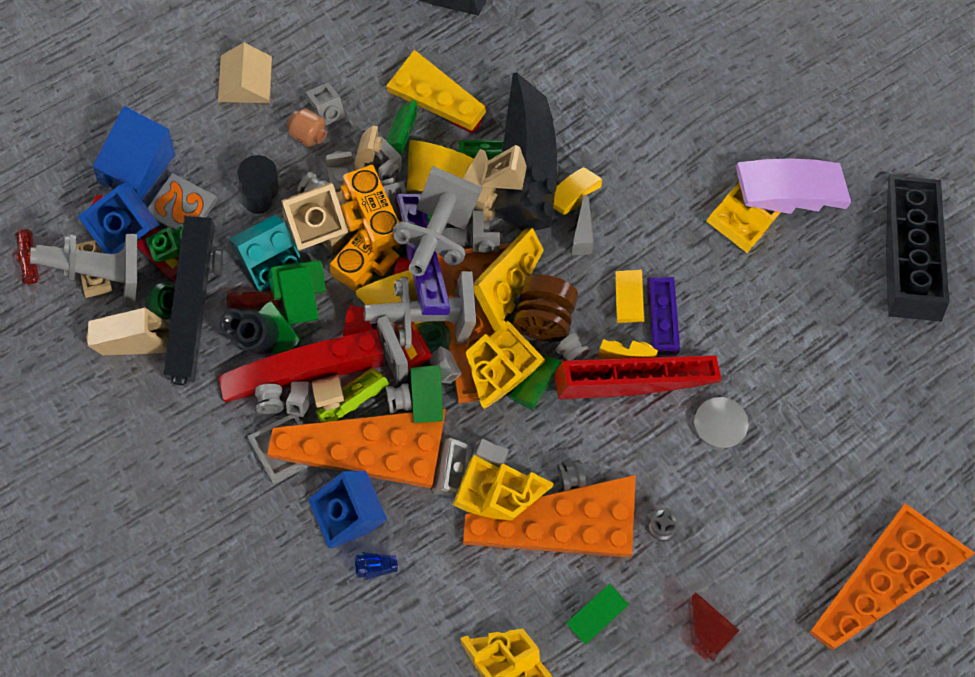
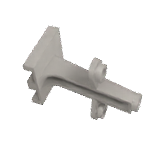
[393,166,483,276]
[30,234,137,306]
[363,271,476,349]

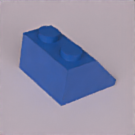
[77,181,160,254]
[308,471,387,548]

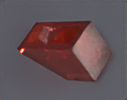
[688,592,739,662]

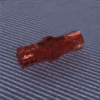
[15,229,40,285]

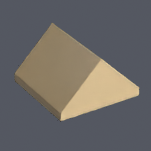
[218,42,272,103]
[281,182,348,251]

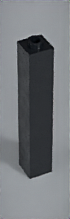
[164,215,215,386]

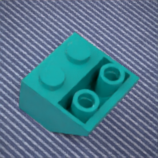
[229,215,303,292]

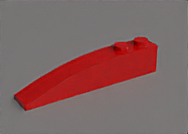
[218,329,384,402]
[554,355,722,399]

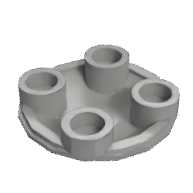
[693,397,749,451]

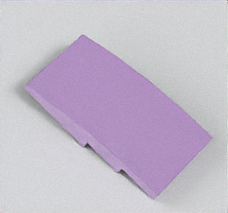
[736,159,851,214]

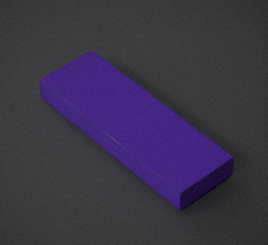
[647,277,680,354]

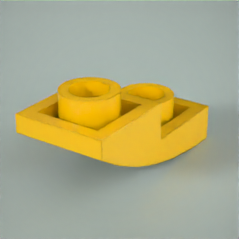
[553,167,602,215]
[615,270,644,323]
[597,339,658,360]

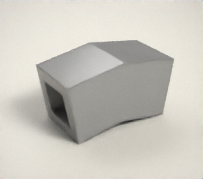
[442,227,472,249]
[429,346,462,384]
[286,381,309,417]
[471,439,509,467]

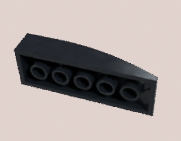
[494,72,557,231]
[886,175,949,322]

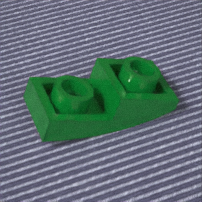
[146,225,183,262]
[566,583,629,645]

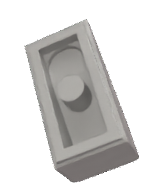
[572,196,594,255]

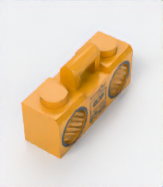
[340,164,400,253]
[330,220,402,292]

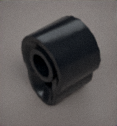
[237,155,279,214]
[219,309,279,354]

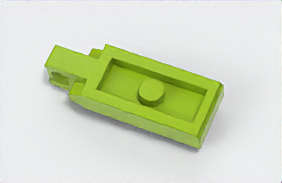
[315,368,389,423]

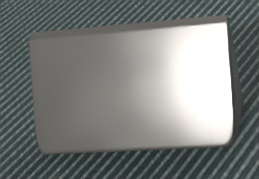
[431,438,473,497]

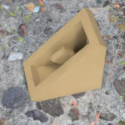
[481,145,527,190]

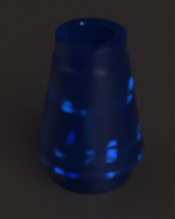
[355,552,398,580]

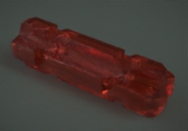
[227,291,280,308]

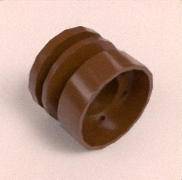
[513,275,578,342]

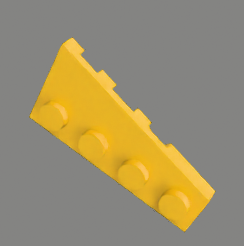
[386,50,486,131]
[473,228,544,331]

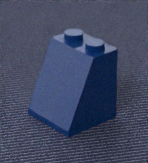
[93,106,175,200]

